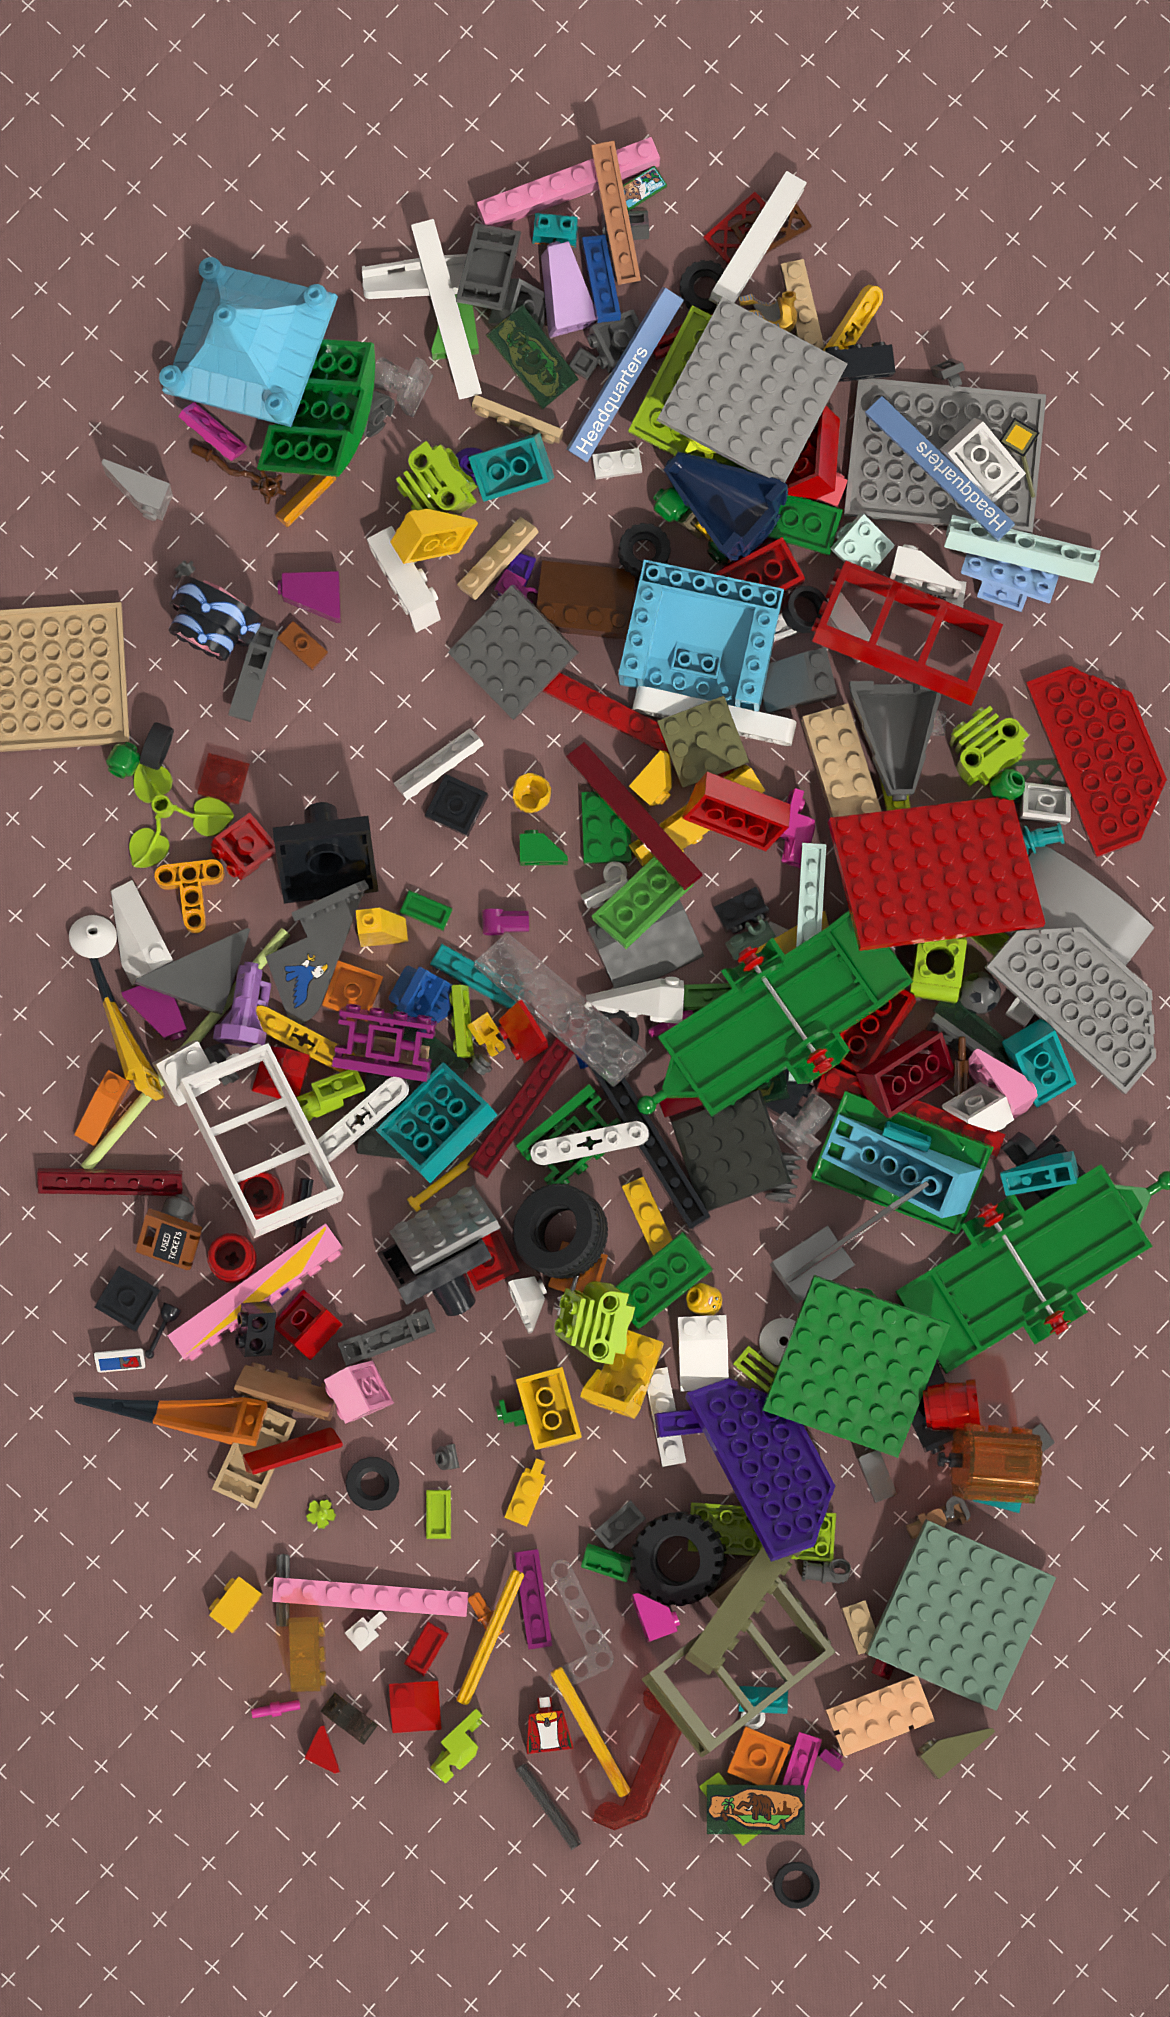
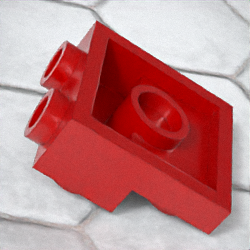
[210,813,276,881]

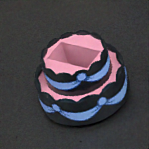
[168,575,264,662]

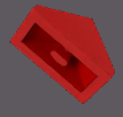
[304,1725,341,1774]

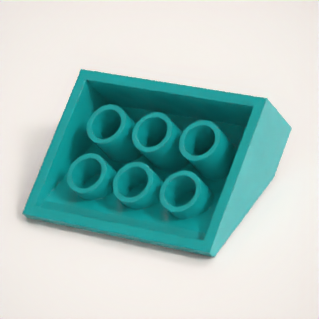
[376,1062,497,1183]

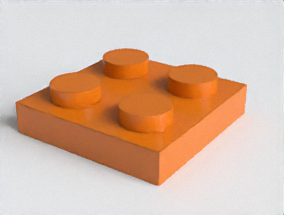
[322,961,384,1022]
[727,1726,791,1790]

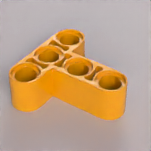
[154,859,225,934]

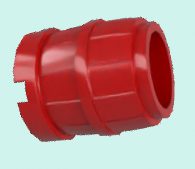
[238,1172,284,1220]
[207,1233,257,1283]
[923,1379,981,1430]

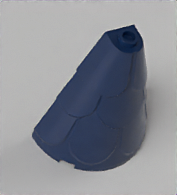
[664,452,788,560]

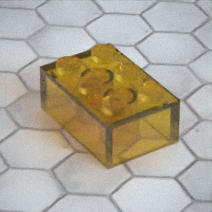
[289,1617,327,1692]

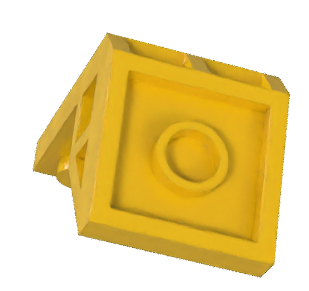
[580,1330,664,1419]

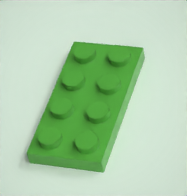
[592,857,694,949]

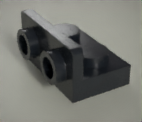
[713,887,769,934]

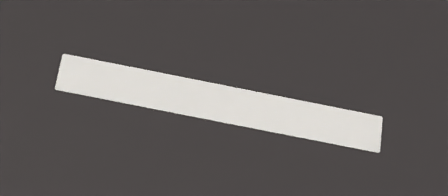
[411,219,482,399]

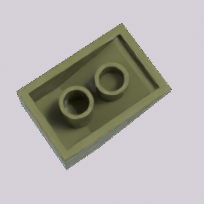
[917,1728,995,1779]

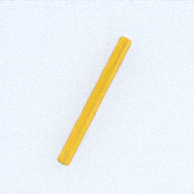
[456,1570,524,1705]
[551,1667,630,1797]

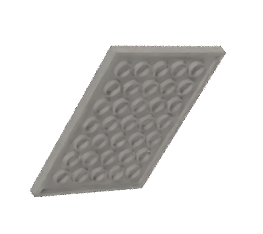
[844,379,1046,534]

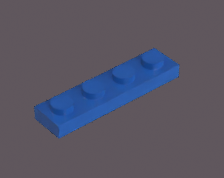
[582,235,621,323]

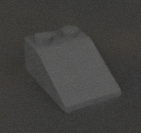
[762,647,837,714]

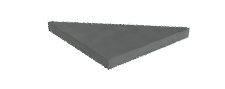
[135,928,250,1015]

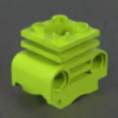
[396,441,478,514]
[949,706,1029,787]
[909,937,967,1003]
[554,1281,635,1365]

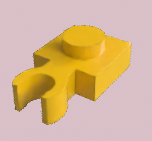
[467,1012,505,1057]

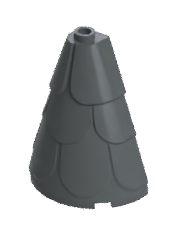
[849,681,942,801]

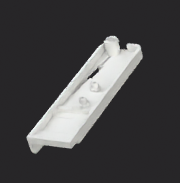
[362,254,467,299]

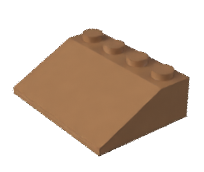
[234,1362,336,1421]

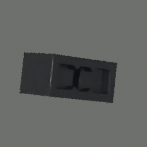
[235,1301,277,1357]

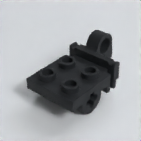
[1001,1132,1086,1200]

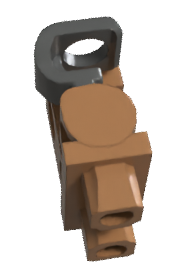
[906,1496,971,1540]

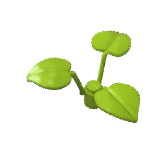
[129,764,234,868]

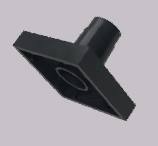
[273,802,379,904]
[377,1238,492,1316]

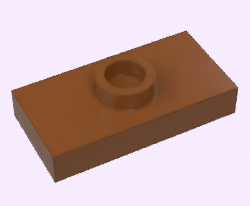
[277,621,328,671]

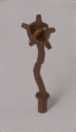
[191,444,286,504]

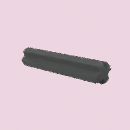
[276,1554,290,1627]

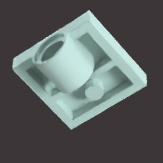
[830,513,895,571]

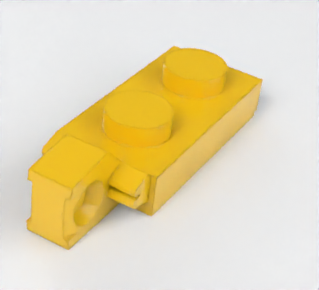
[504,1458,546,1527]

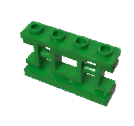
[516,1084,622,1185]

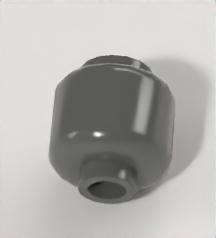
[161,1194,194,1222]

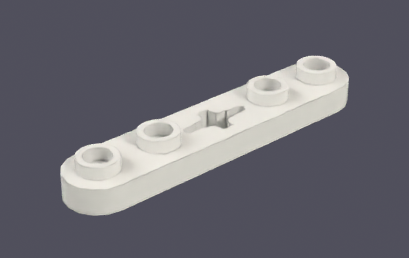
[317,1077,409,1162]
[531,1121,649,1165]

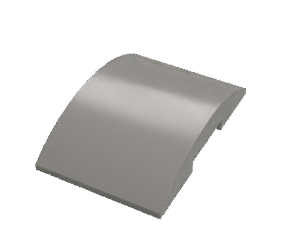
[1004,846,1154,966]

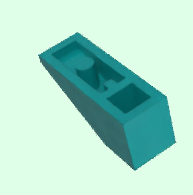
[1000,1151,1079,1196]

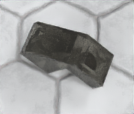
[320,1692,378,1745]

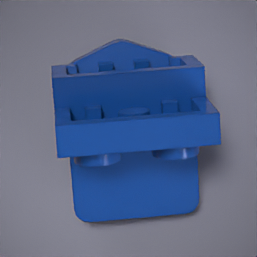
[389,965,453,1023]

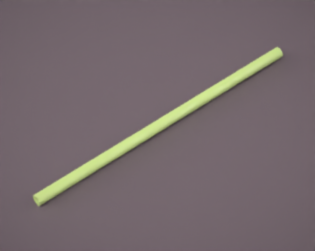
[80,928,290,1169]

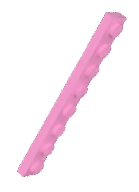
[272,1577,468,1617]

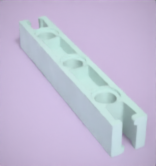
[944,515,1101,583]

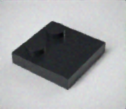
[425,774,489,837]
[94,1266,161,1332]

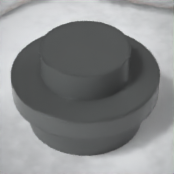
[174,560,196,579]
[470,1053,492,1075]

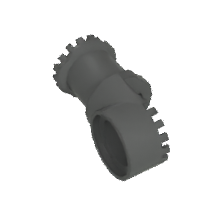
[801,1559,851,1584]

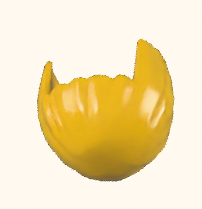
[512,773,551,813]

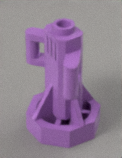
[213,962,271,1048]

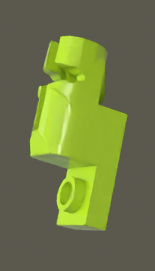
[296,1070,365,1121]
[430,1709,483,1784]

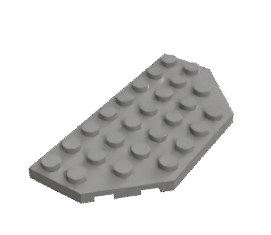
[985,927,1156,1094]

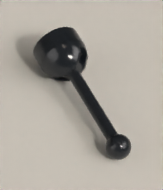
[145,1302,181,1359]

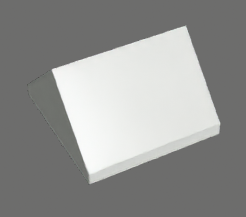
[1019,782,1071,825]

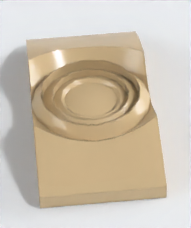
[212,1407,296,1509]

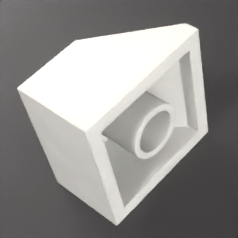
[942,1082,1014,1132]

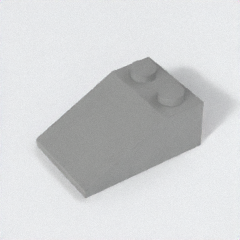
[102,459,173,521]

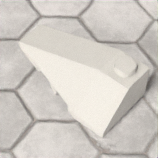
[111,880,173,986]
[586,977,684,1024]
[508,1276,547,1334]

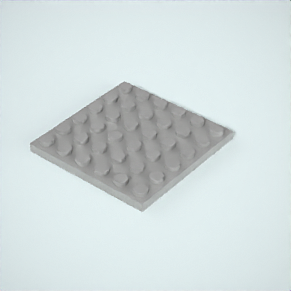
[656,297,847,483]

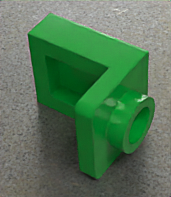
[495,1399,527,1427]

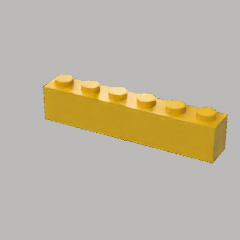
[629,765,765,867]

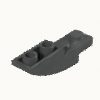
[228,626,279,722]

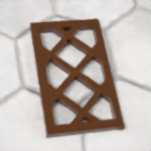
[730,203,812,254]

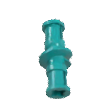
[1022,823,1065,854]

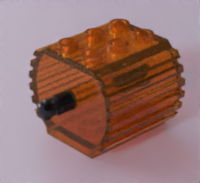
[937,1423,1043,1504]

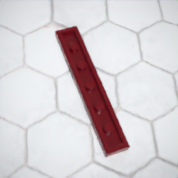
[37,1168,183,1196]

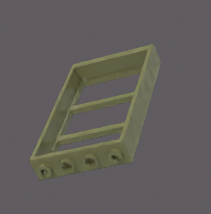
[642,1577,836,1758]

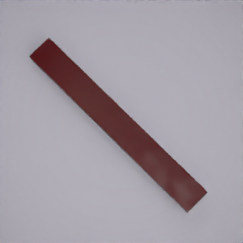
[566,742,703,891]
[467,1009,595,1179]

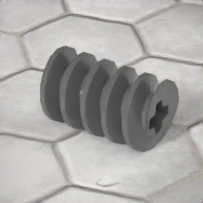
[765,1152,802,1204]

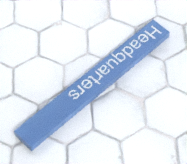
[566,287,683,462]
[865,396,1015,541]

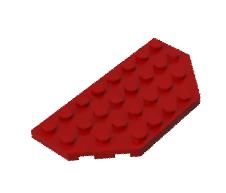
[1025,666,1167,858]

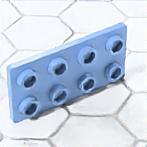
[961,553,1059,612]

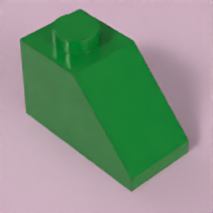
[520,830,568,866]

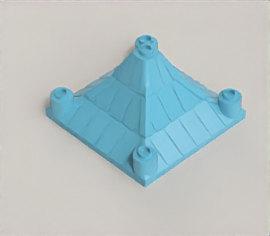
[159,257,338,427]

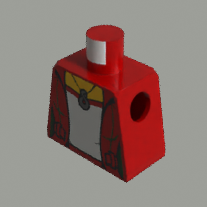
[527,1697,573,1754]

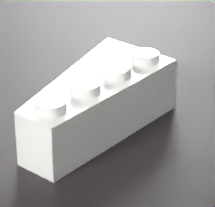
[367,526,441,633]

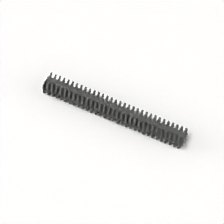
[515,1763,582,1850]

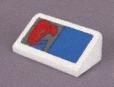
[94,1348,145,1373]

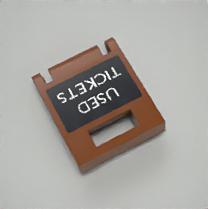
[135,1208,202,1270]

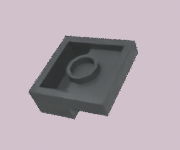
[587,309,640,373]

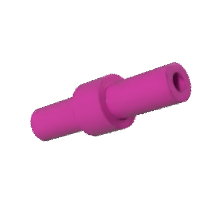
[648,1010,693,1038]
[251,1700,301,1719]

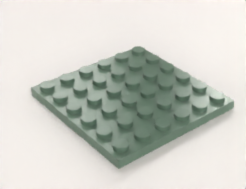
[865,1519,1057,1711]

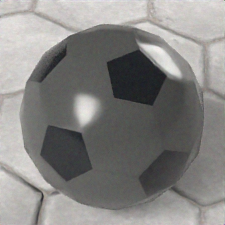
[958,972,1001,1014]

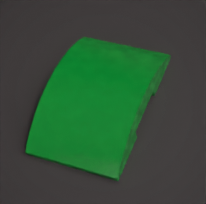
[257,339,375,477]

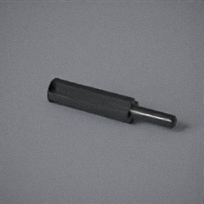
[293,1178,314,1246]

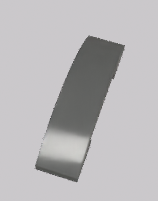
[337,1309,436,1366]

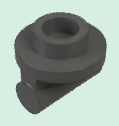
[435,1444,460,1470]

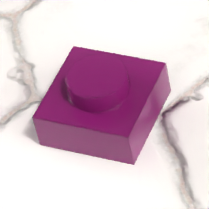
[818,1748,844,1772]

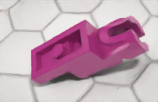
[780,788,815,868]

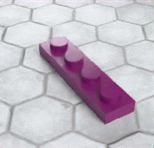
[514,1549,552,1650]

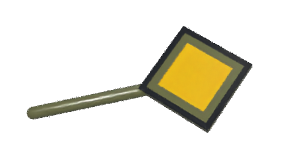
[999,418,1040,498]

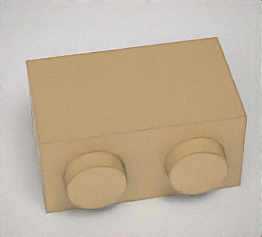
[841,1600,876,1655]

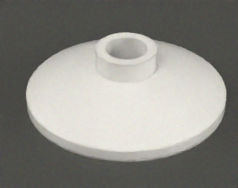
[69,915,117,958]
[759,1318,796,1365]

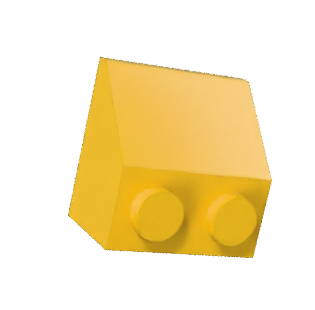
[629,750,672,806]

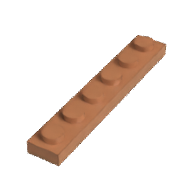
[590,141,641,285]

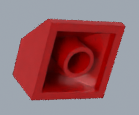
[252,1046,311,1099]
[389,1681,441,1733]

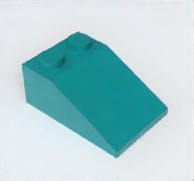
[468,433,555,502]
[1002,1019,1077,1108]

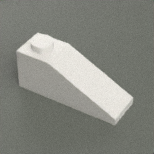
[827,592,877,664]

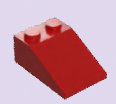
[497,999,548,1063]

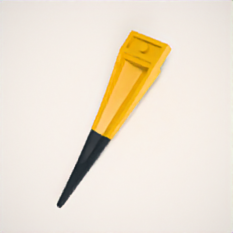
[89,958,164,1101]

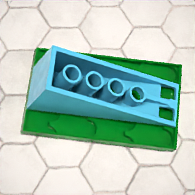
[811,1091,994,1234]

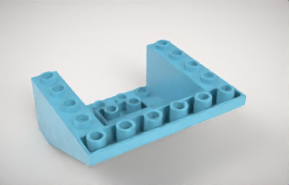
[618,560,784,712]

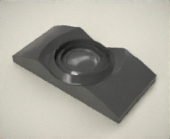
[456,223,521,311]

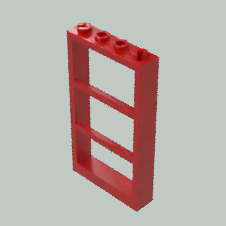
[811,560,1003,706]

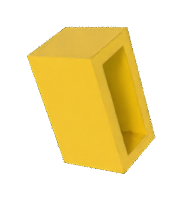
[209,1576,263,1634]

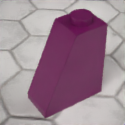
[277,571,341,623]
[121,986,188,1042]

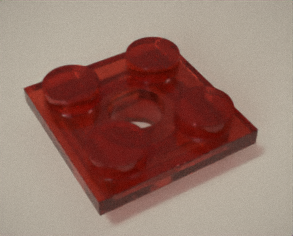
[197,753,250,805]

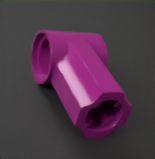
[482,909,529,936]

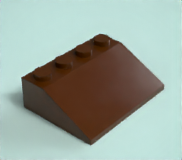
[537,560,635,640]

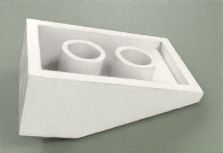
[939,418,1026,503]
[890,544,962,600]
[677,1315,729,1392]

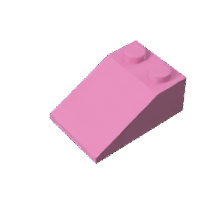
[968,1049,1038,1119]
[324,1360,394,1424]

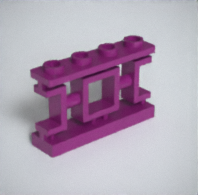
[332,1004,437,1082]

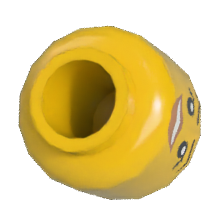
[686,1283,722,1316]

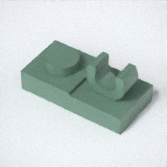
[725,916,776,960]

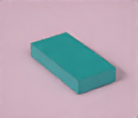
[882,1121,932,1152]

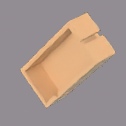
[825,1676,935,1756]

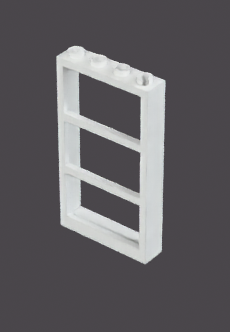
[179,1043,344,1238]

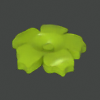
[306,1500,336,1529]

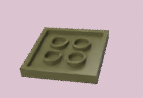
[657,696,749,788]

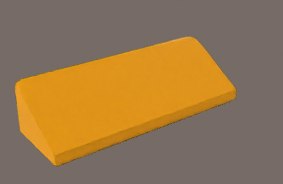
[275,475,336,527]

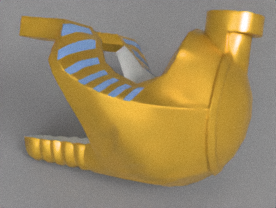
[739,291,797,332]

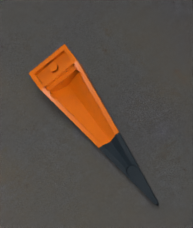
[74,1397,268,1446]

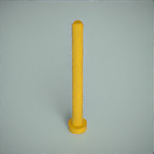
[406,1149,478,1212]

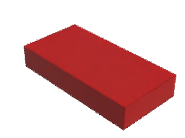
[404,1622,449,1676]

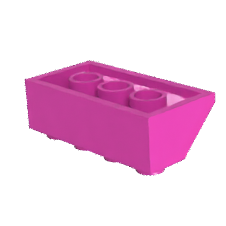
[631,1593,680,1643]

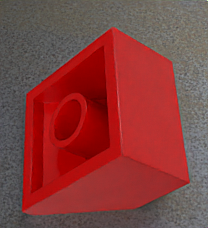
[275,1289,343,1360]

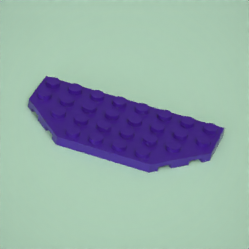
[685,1378,836,1562]

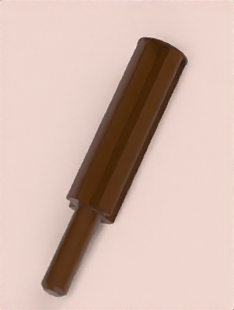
[954,1036,969,1097]

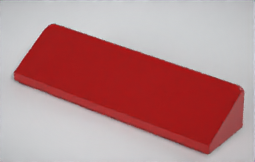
[242,1427,343,1475]

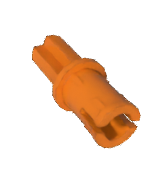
[468,1592,504,1635]

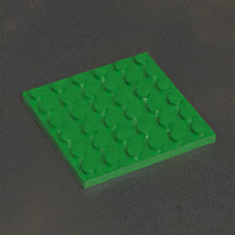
[762,1275,950,1458]

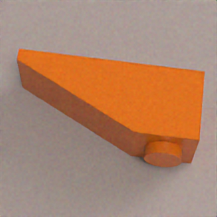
[74,1070,131,1147]

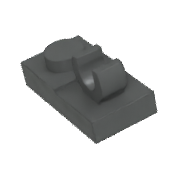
[930,358,965,388]

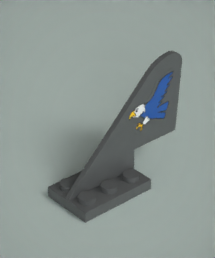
[265,880,369,1024]

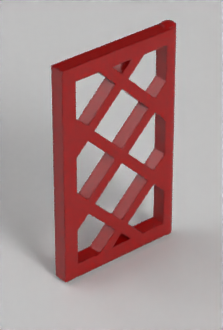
[703,192,766,264]

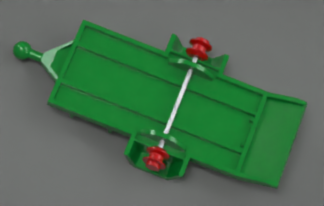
[637,911,914,1117]
[895,1164,1170,1374]

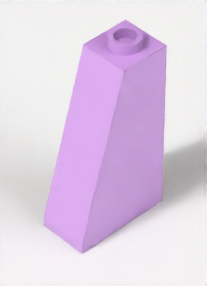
[541,241,597,338]

